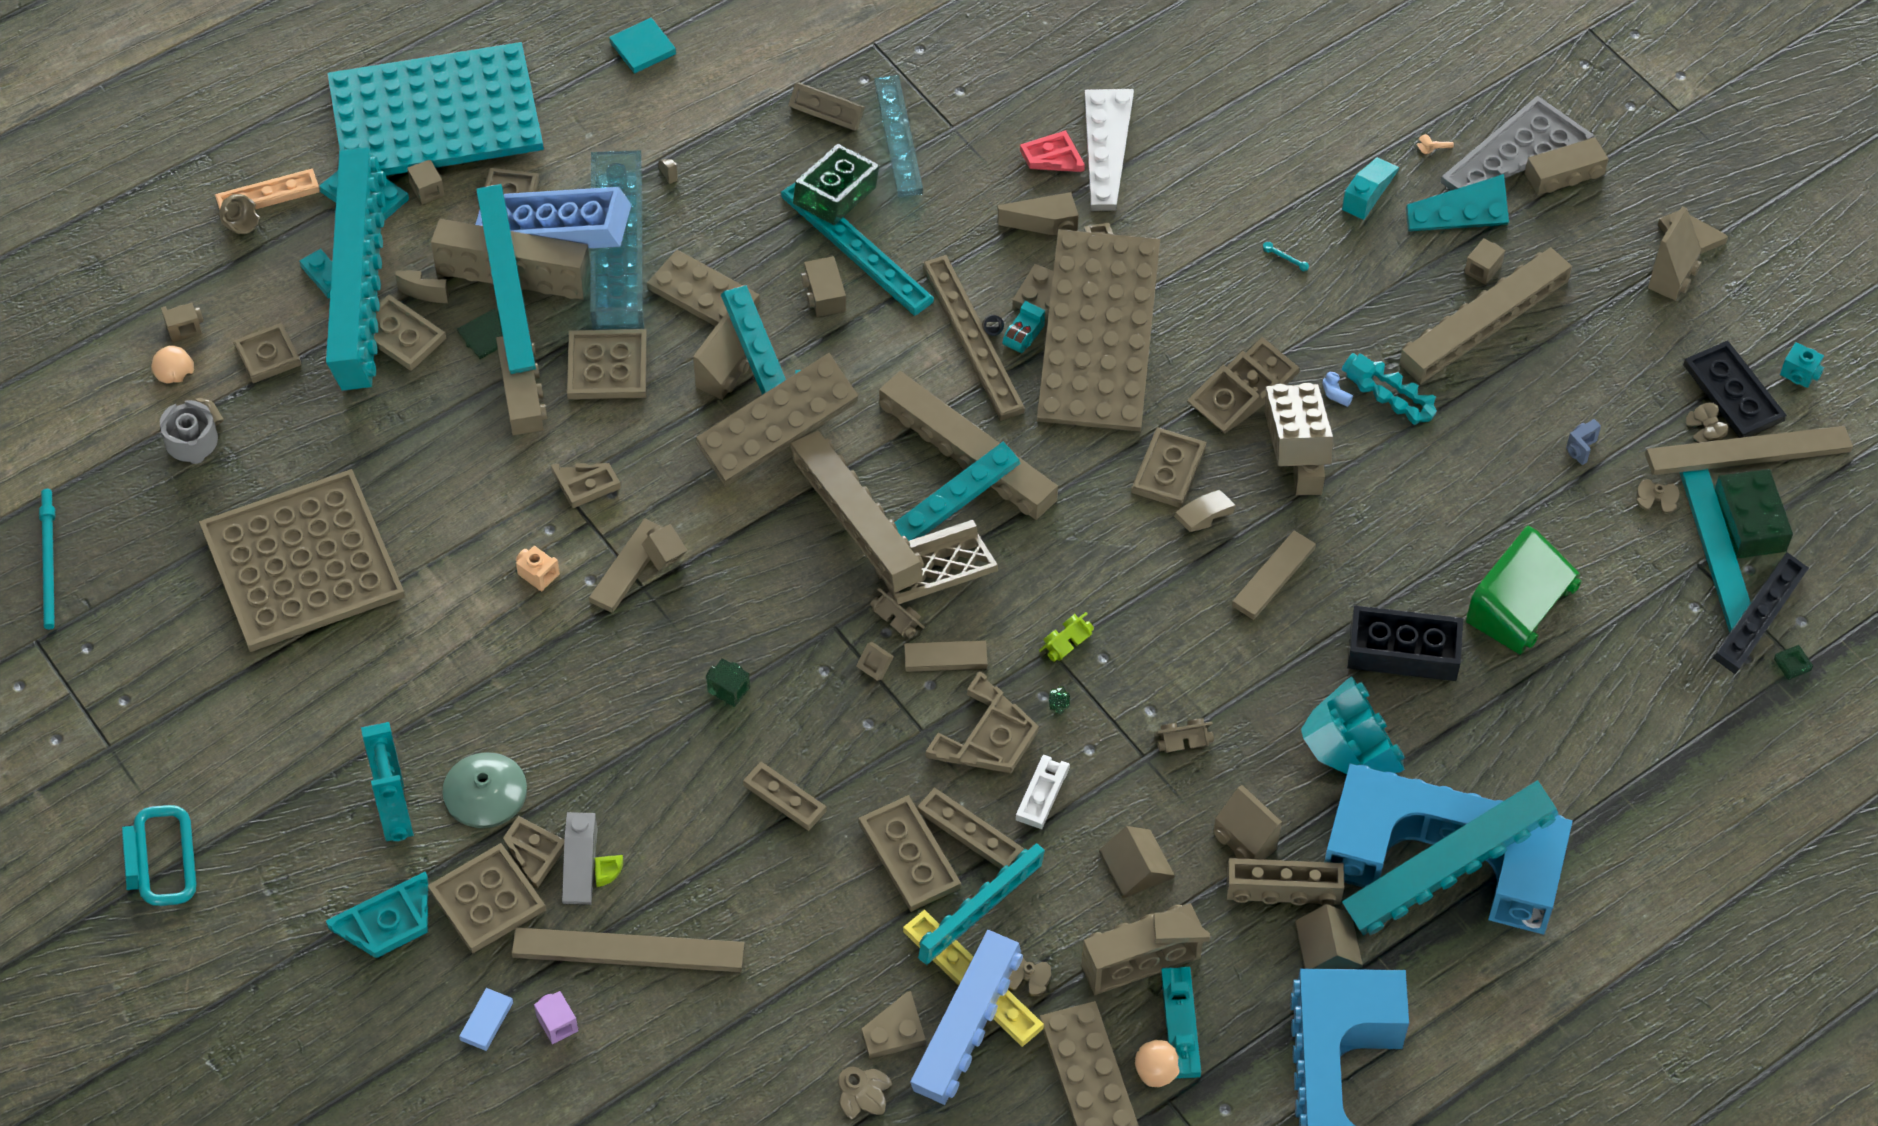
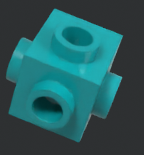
[1780,342,1824,388]

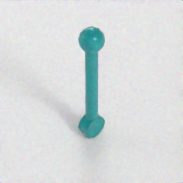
[1263,242,1309,271]

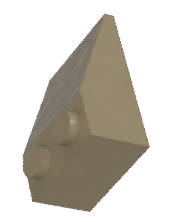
[1648,206,1702,301]

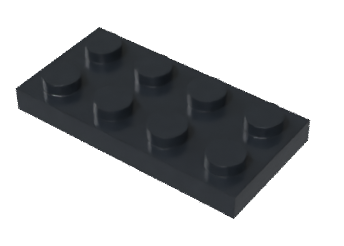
[1683,340,1787,438]

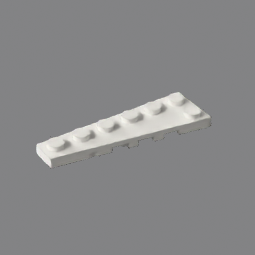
[1085,89,1134,211]

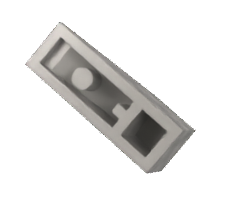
[562,812,598,905]

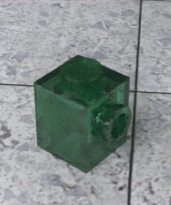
[706,658,750,707]

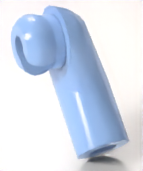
[1322,372,1353,407]

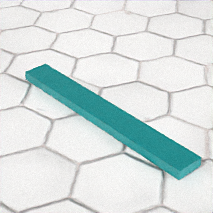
[781,179,934,316]
[476,184,536,374]
[1679,469,1751,633]

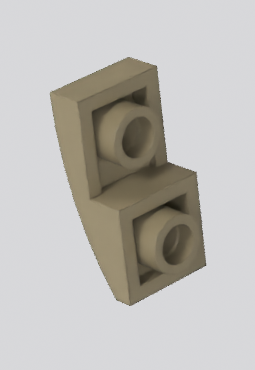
[395,270,449,303]
[1174,490,1236,532]

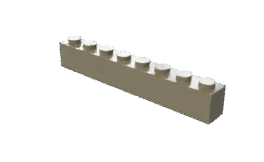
[1399,247,1572,384]
[879,371,1058,520]
[790,431,924,593]

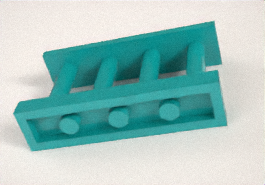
[361,722,414,842]

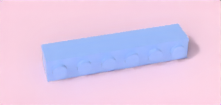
[910,930,1023,1105]

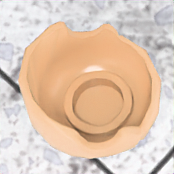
[151,345,194,384]
[1135,1040,1180,1087]

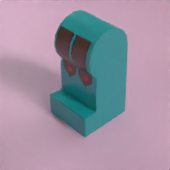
[1002,301,1045,353]

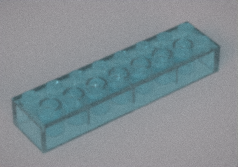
[590,150,644,330]

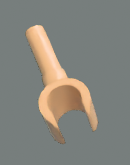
[1417,134,1454,154]

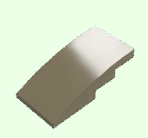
[1187,337,1300,434]

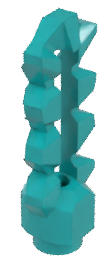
[1342,353,1437,425]

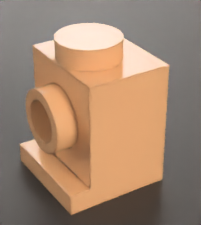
[516,546,560,592]

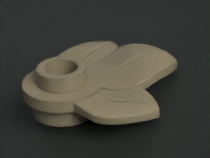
[838,1067,892,1119]

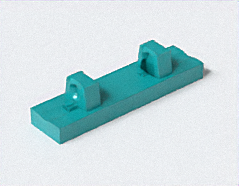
[1161,967,1201,1078]

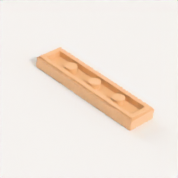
[215,168,320,210]

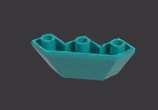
[1301,676,1405,774]

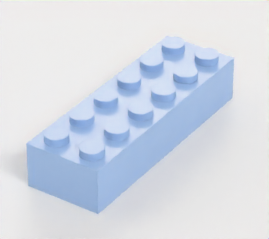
[475,187,631,248]

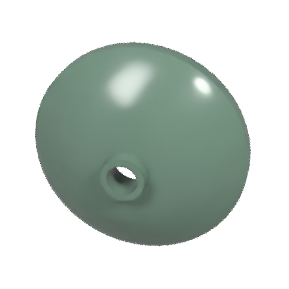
[443,752,527,828]

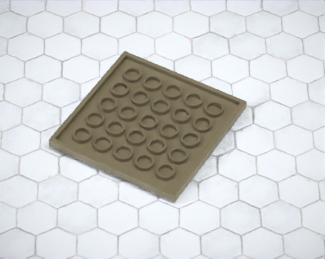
[199,469,405,652]

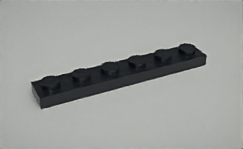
[1713,552,1809,674]

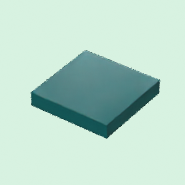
[609,18,676,74]

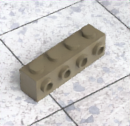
[1227,858,1344,906]

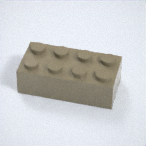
[1265,383,1333,466]
[1081,903,1203,995]

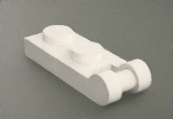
[1016,755,1070,829]

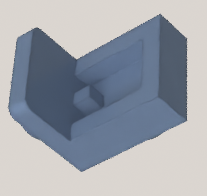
[1566,419,1601,465]

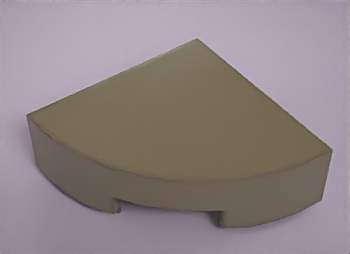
[658,159,678,184]

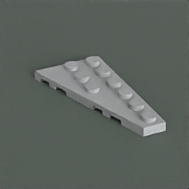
[1441,96,1595,190]

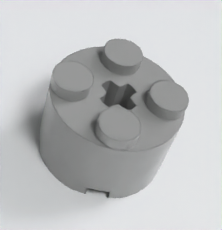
[160,400,218,464]

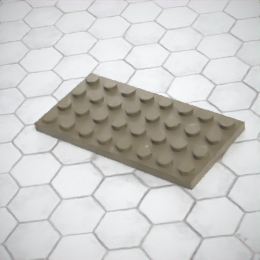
[1037,229,1160,431]

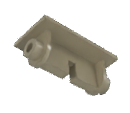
[870,588,925,638]
[1154,718,1214,753]

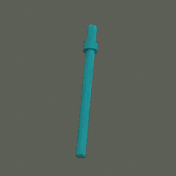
[39,489,55,630]

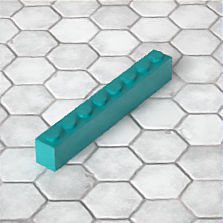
[1342,780,1559,936]

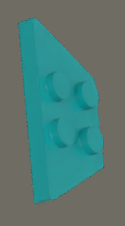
[326,872,428,958]

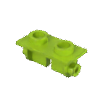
[1039,612,1094,662]

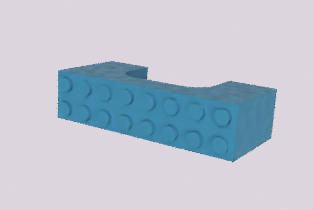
[1324,764,1573,934]
[1290,969,1409,1126]

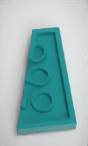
[1406,174,1509,231]

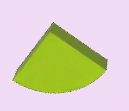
[594,855,623,887]

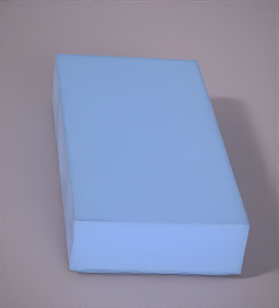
[459,988,513,1051]

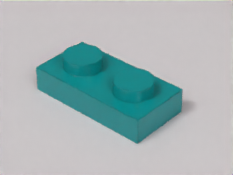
[299,249,332,299]

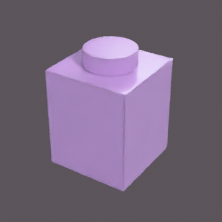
[534,991,578,1044]

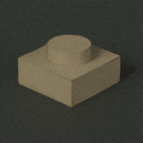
[856,642,894,681]

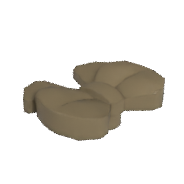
[1686,403,1729,443]
[1637,479,1679,514]
[1008,958,1051,996]

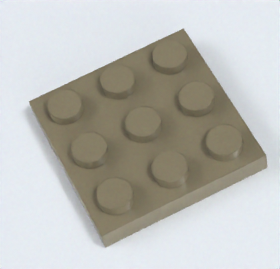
[567,329,647,399]
[427,843,546,954]

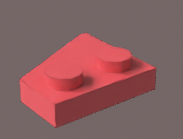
[1020,130,1085,172]

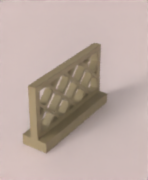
[875,520,998,604]

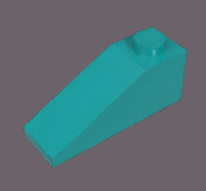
[1342,157,1399,220]

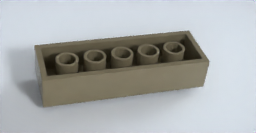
[431,219,592,300]
[696,353,858,487]

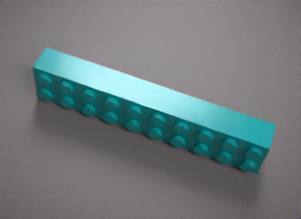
[326,147,387,391]

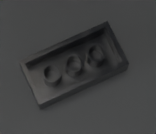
[1347,605,1464,681]

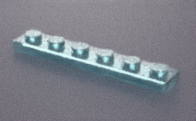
[874,75,923,197]

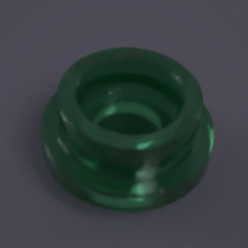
[1049,686,1070,714]

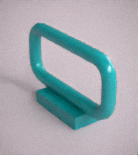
[122,805,197,906]

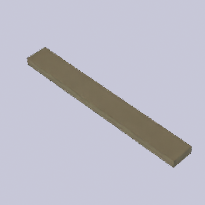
[923,255,1025,421]
[1645,426,1853,475]
[512,928,745,972]

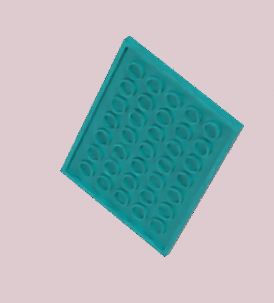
[328,42,544,176]

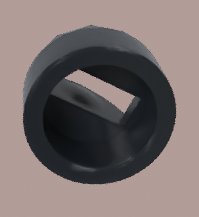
[982,314,1004,336]

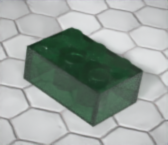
[793,144,879,226]
[1714,469,1793,559]

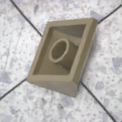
[1099,826,1175,898]
[1295,904,1363,969]

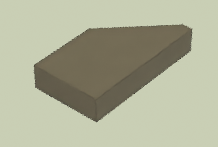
[1153,912,1210,944]

